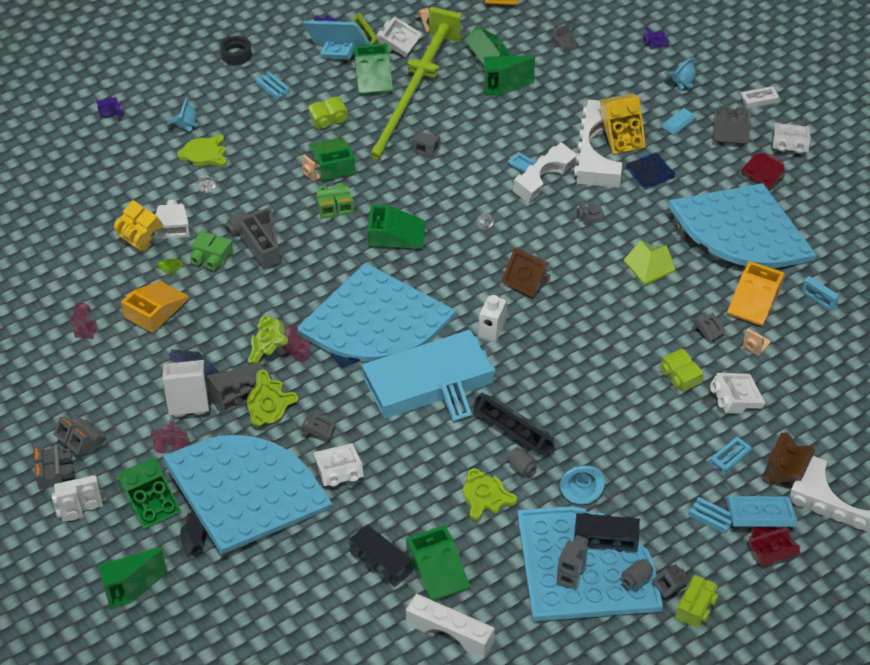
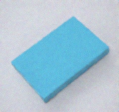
[727,496,797,527]

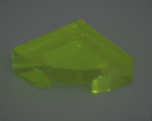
[157,258,184,276]

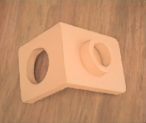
[414,8,429,32]
[302,155,320,181]
[743,329,771,356]

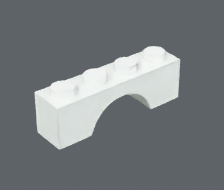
[512,142,577,204]
[406,594,495,659]

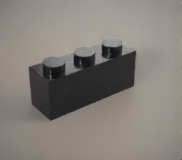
[574,513,640,552]
[349,524,413,587]

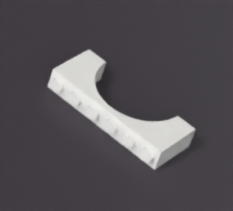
[574,100,622,188]
[790,456,870,532]

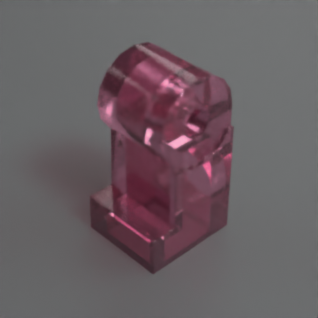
[71,303,97,339]
[281,324,310,362]

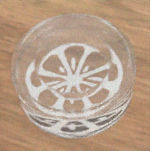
[197,176,216,193]
[475,213,494,230]

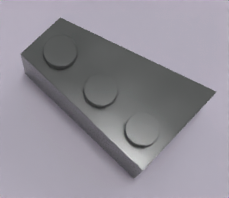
[238,206,280,269]
[207,363,273,416]

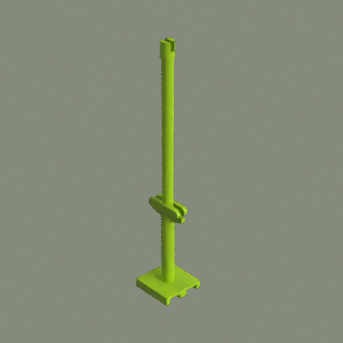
[370,7,463,160]

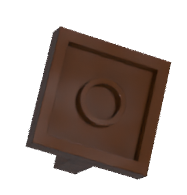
[501,247,551,297]
[763,432,815,484]

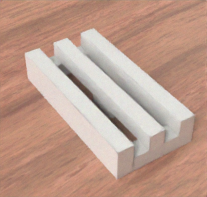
[740,86,779,108]

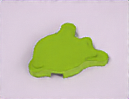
[177,134,227,167]
[248,314,288,365]
[247,369,298,427]
[463,468,517,521]

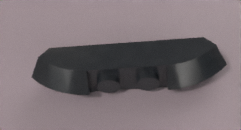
[473,392,556,455]
[180,505,207,557]

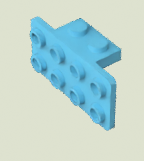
[302,21,370,59]

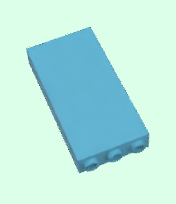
[362,330,495,419]

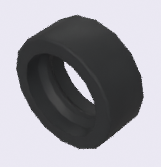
[220,35,252,65]

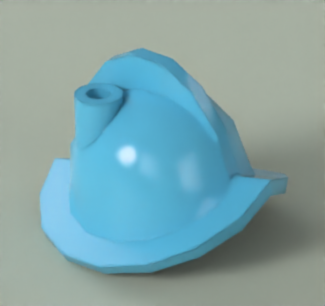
[665,57,696,89]
[167,97,199,132]
[560,466,605,505]

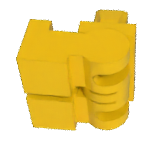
[114,200,163,251]

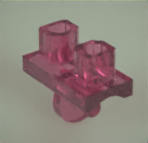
[150,420,190,453]

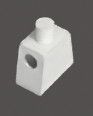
[154,199,190,239]
[478,295,508,343]

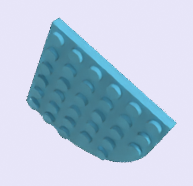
[668,183,817,268]
[296,263,456,362]
[163,435,332,555]
[517,507,663,622]

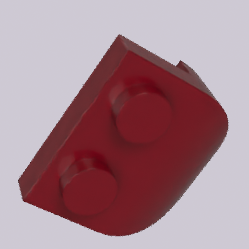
[741,153,785,191]
[749,526,800,566]

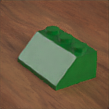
[465,25,513,68]

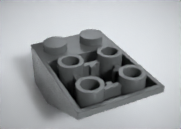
[713,106,751,143]

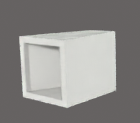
[163,360,209,417]

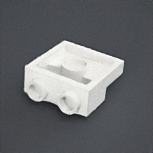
[376,16,422,57]
[773,123,810,153]
[710,373,765,413]
[313,443,364,486]
[52,475,103,522]

